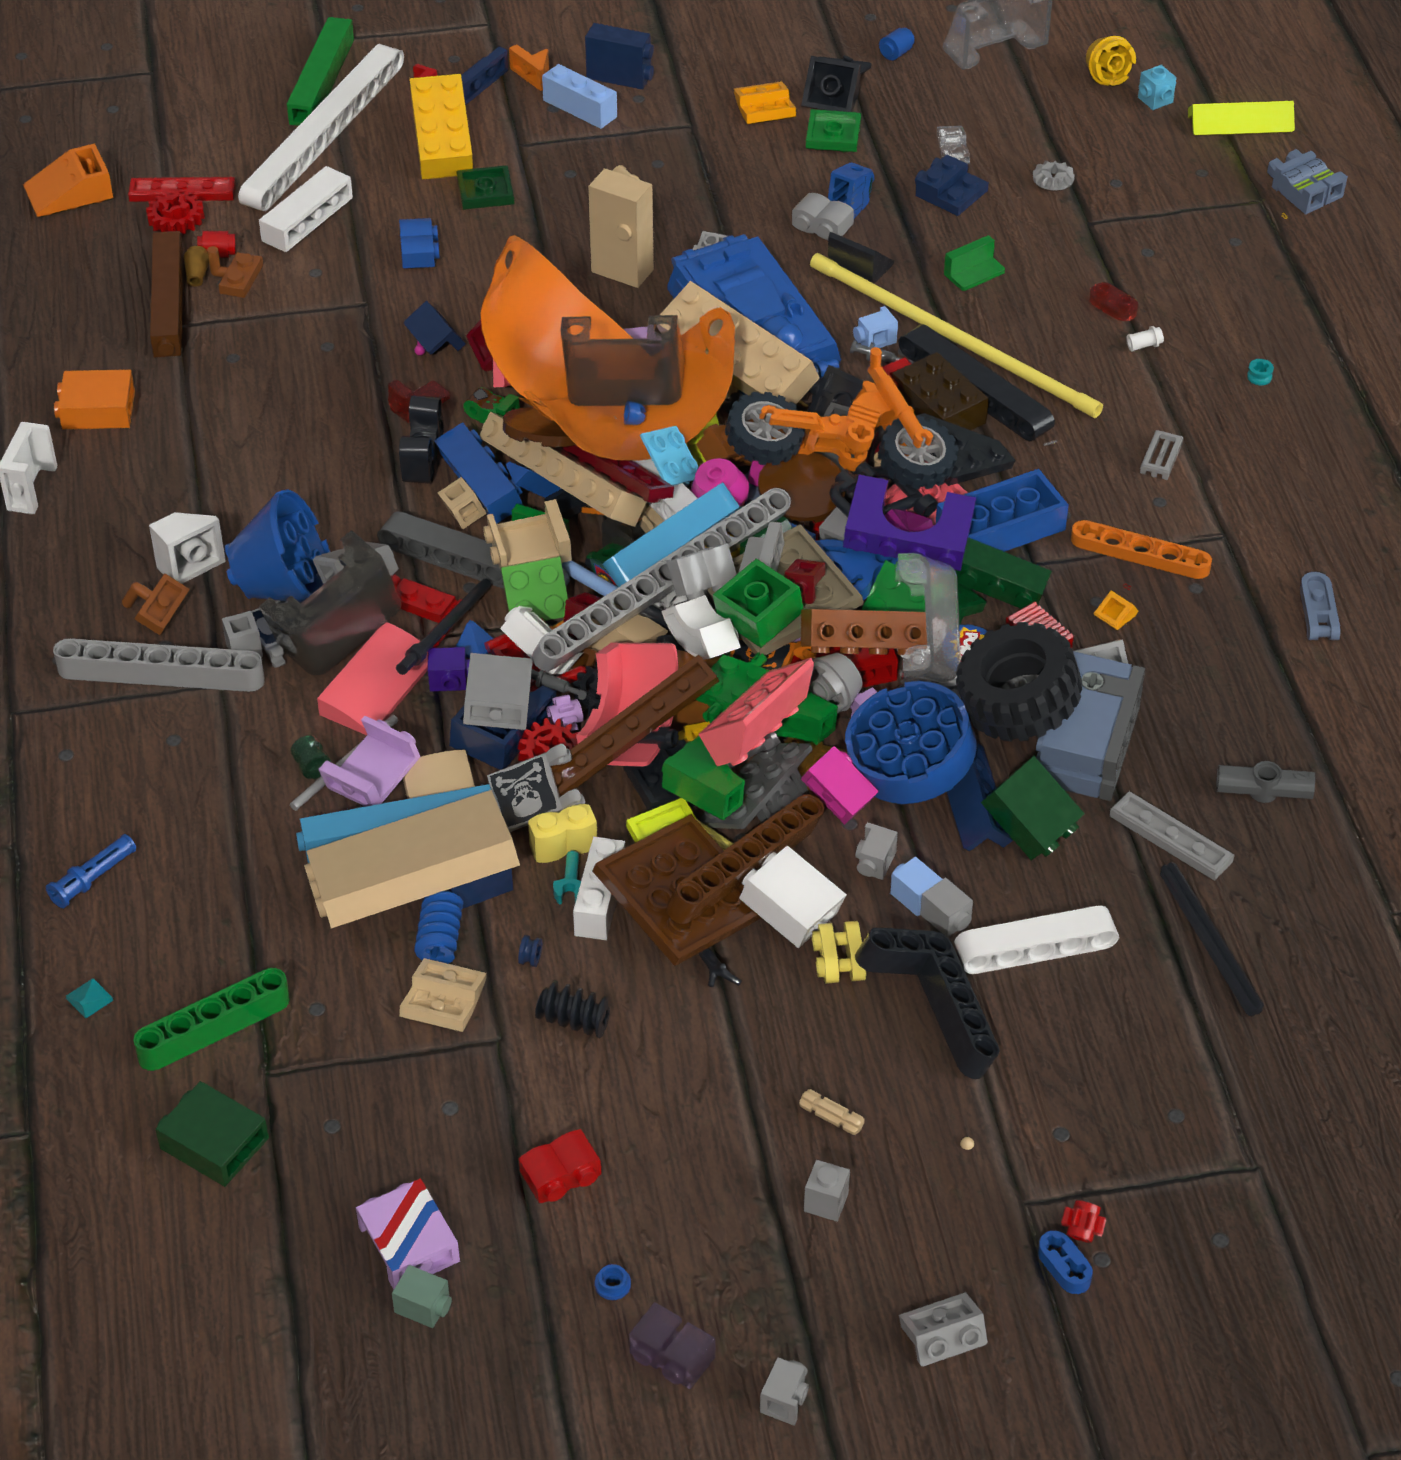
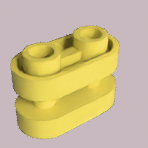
[812,921,866,984]

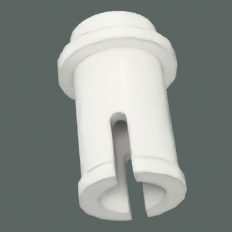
[1126,326,1164,352]

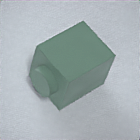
[392,1265,452,1328]

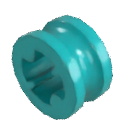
[1247,359,1274,385]

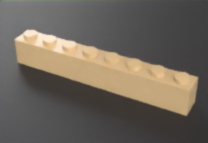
[479,411,647,527]

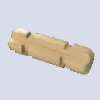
[799,1089,864,1135]

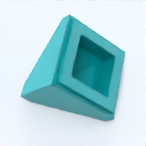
[66,978,113,1019]

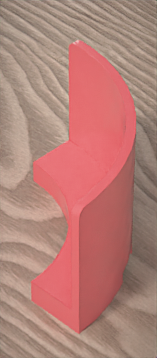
[576,643,678,767]

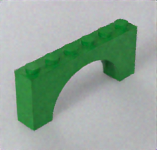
[662,691,838,820]

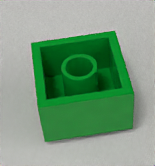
[713,559,804,648]

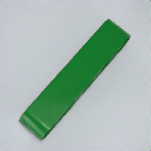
[133,968,290,1071]

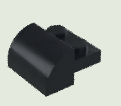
[623,739,695,811]

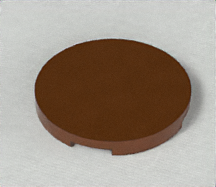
[502,407,576,447]
[758,452,845,523]

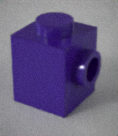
[428,647,470,692]

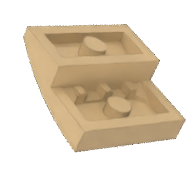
[403,750,475,799]
[399,958,487,1032]

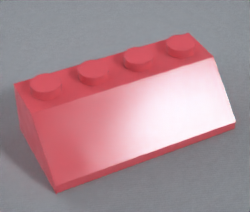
[698,658,814,767]

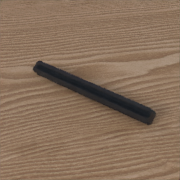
[1160,862,1264,1017]

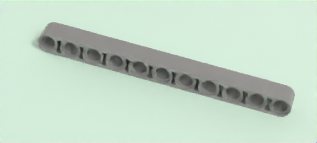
[532,488,791,671]

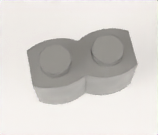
[792,193,854,240]
[667,543,737,600]

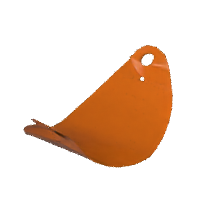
[480,235,651,402]
[518,307,735,460]

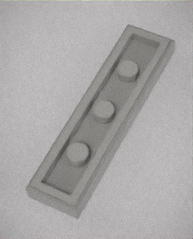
[1110,791,1234,881]

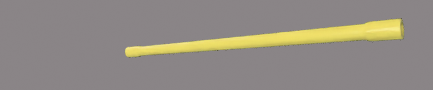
[810,253,1103,418]

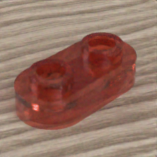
[1089,282,1138,321]

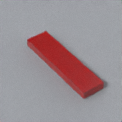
[128,177,236,202]

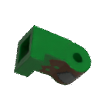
[463,387,520,424]

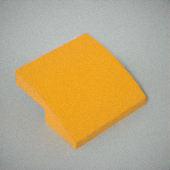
[734,81,796,124]

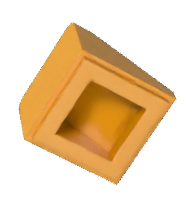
[1093,590,1139,630]

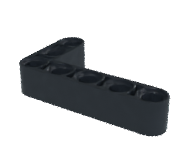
[855,928,1000,1079]

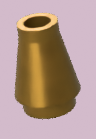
[183,246,209,287]

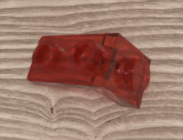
[388,379,450,423]

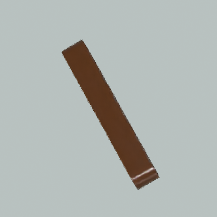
[666,794,824,924]

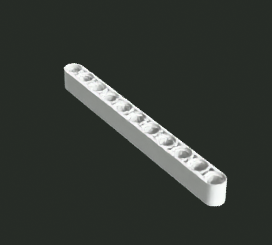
[238,44,404,211]

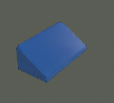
[506,461,562,498]

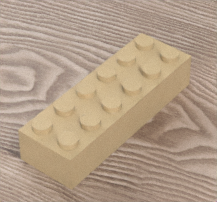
[654,281,820,405]

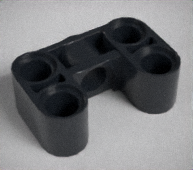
[399,395,444,484]

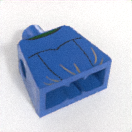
[828,163,874,218]

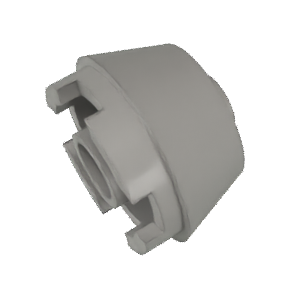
[809,653,862,714]

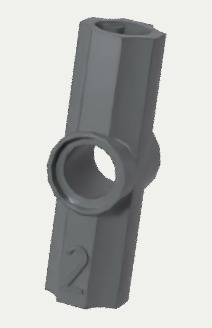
[1216,761,1315,803]

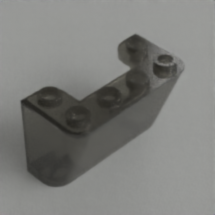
[560,315,685,406]

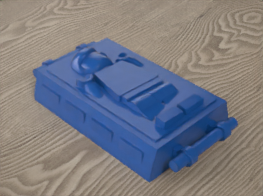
[667,234,841,396]

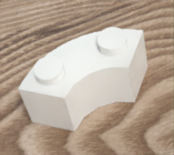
[661,595,741,659]

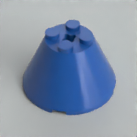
[225,489,330,605]

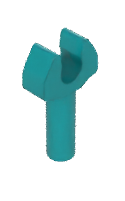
[553,851,581,904]

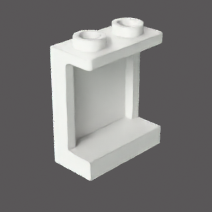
[0,422,57,514]

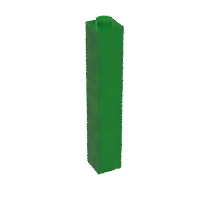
[287,17,354,126]

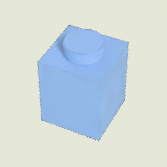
[890,856,943,916]

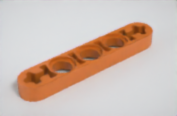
[1071,520,1212,579]

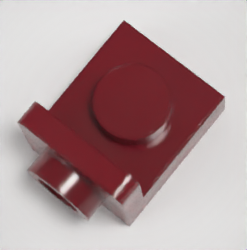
[784,559,825,604]

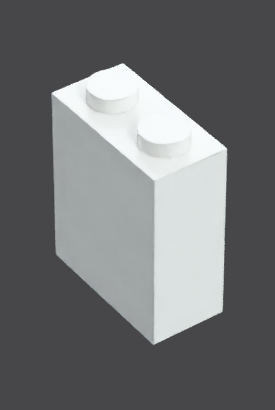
[739,846,847,948]

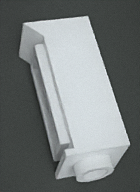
[500,606,583,676]

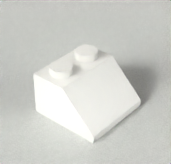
[149,512,226,584]

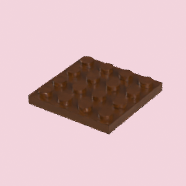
[592,814,762,966]

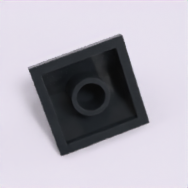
[801,56,861,112]
[828,232,894,284]

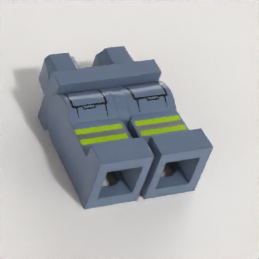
[1267,149,1348,215]

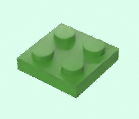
[500,556,568,621]

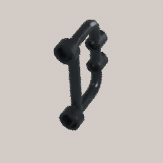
[829,461,938,518]

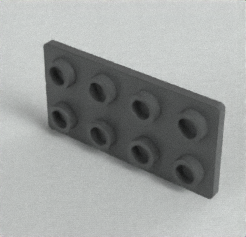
[699,742,813,829]

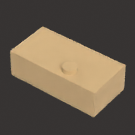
[588,168,654,288]

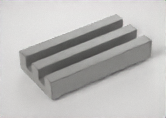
[1140,430,1183,480]

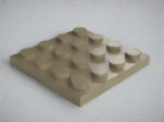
[704,524,863,655]

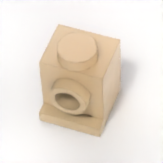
[438,477,487,529]

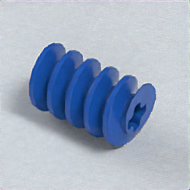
[414,891,463,964]

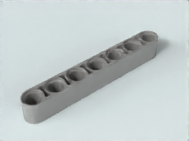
[53,639,265,692]

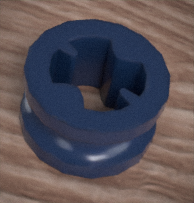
[518,935,542,967]

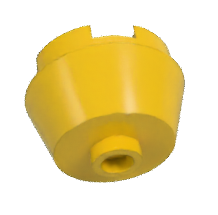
[1086,36,1136,86]

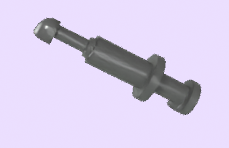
[850,340,914,364]
[531,669,587,700]

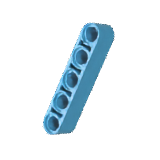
[602,482,740,587]

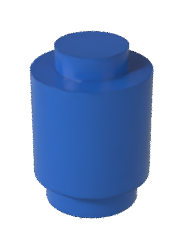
[879,28,915,60]

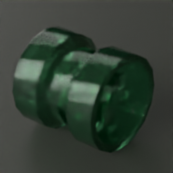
[290,735,331,779]

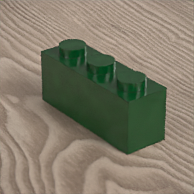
[951,538,1052,609]

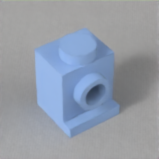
[853,306,898,348]

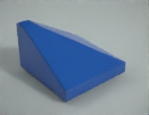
[456,620,494,658]

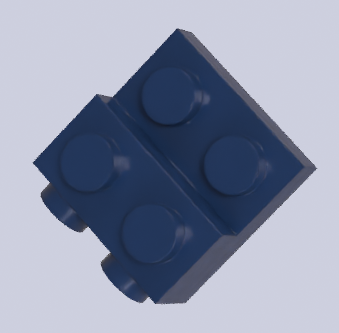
[915,154,989,216]

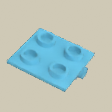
[640,426,698,486]

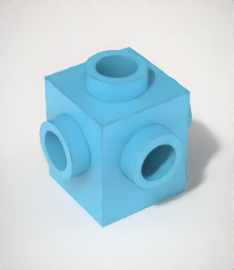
[1138,65,1177,110]

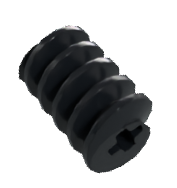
[535,980,610,1039]

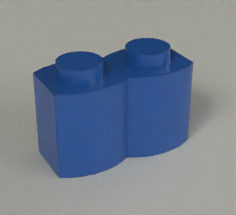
[399,218,440,268]

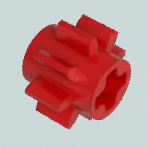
[1061,1200,1106,1243]

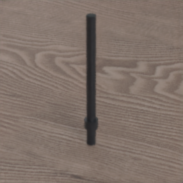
[396,579,491,675]

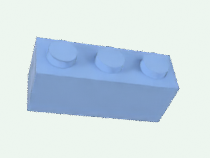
[542,64,617,129]

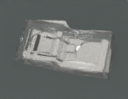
[937,126,970,164]

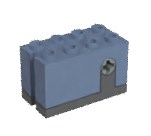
[1036,651,1145,801]

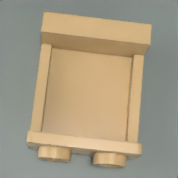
[483,499,572,571]

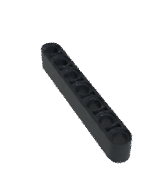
[898,324,1055,441]

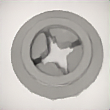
[1033,160,1075,190]

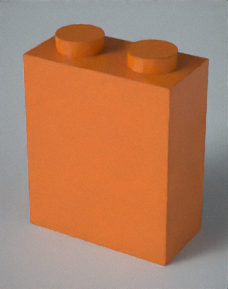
[54,370,135,429]

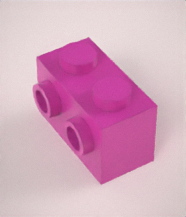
[801,746,879,825]

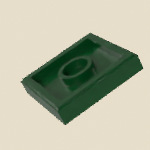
[456,165,515,210]

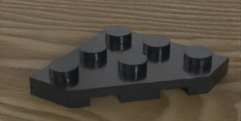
[916,413,1016,486]

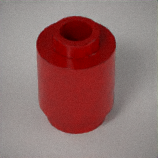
[197,231,236,258]

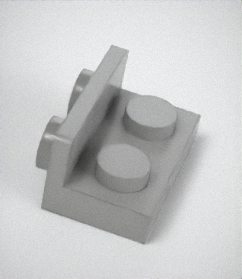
[899,1292,988,1366]

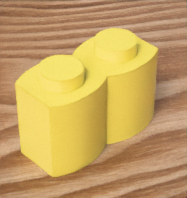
[528,804,597,863]

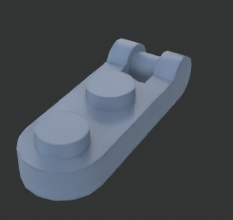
[1300,572,1340,640]

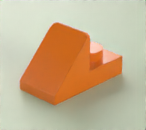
[509,44,549,91]

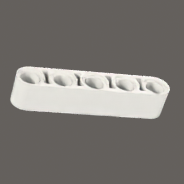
[954,906,1119,974]

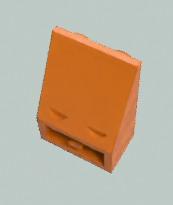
[23,143,113,217]

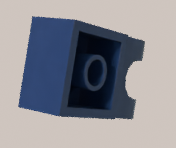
[449,685,557,770]

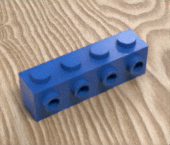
[434,422,524,524]

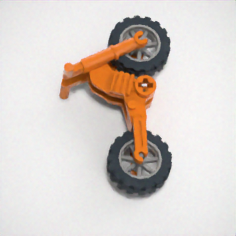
[725,347,958,489]

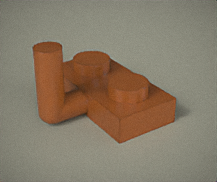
[207,246,263,298]
[122,573,190,635]

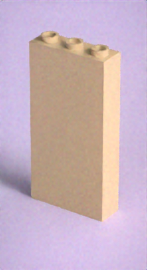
[304,790,520,928]

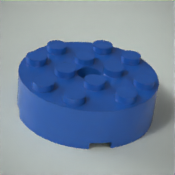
[845,681,977,804]

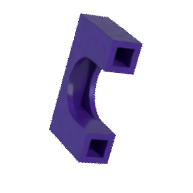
[843,475,976,571]

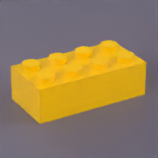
[410,74,473,179]

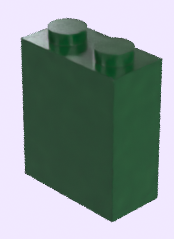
[980,756,1085,861]
[156,1081,269,1187]

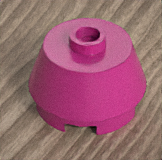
[691,458,749,512]

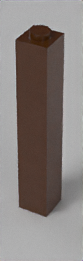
[150,231,183,357]

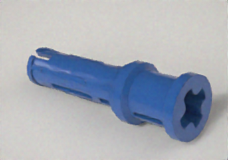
[46,834,136,909]

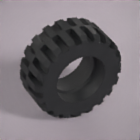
[956,622,1082,742]

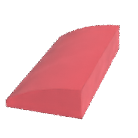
[317,621,428,735]

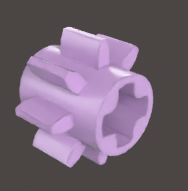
[547,695,583,732]

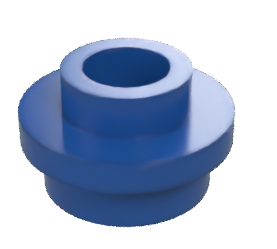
[595,1264,631,1300]

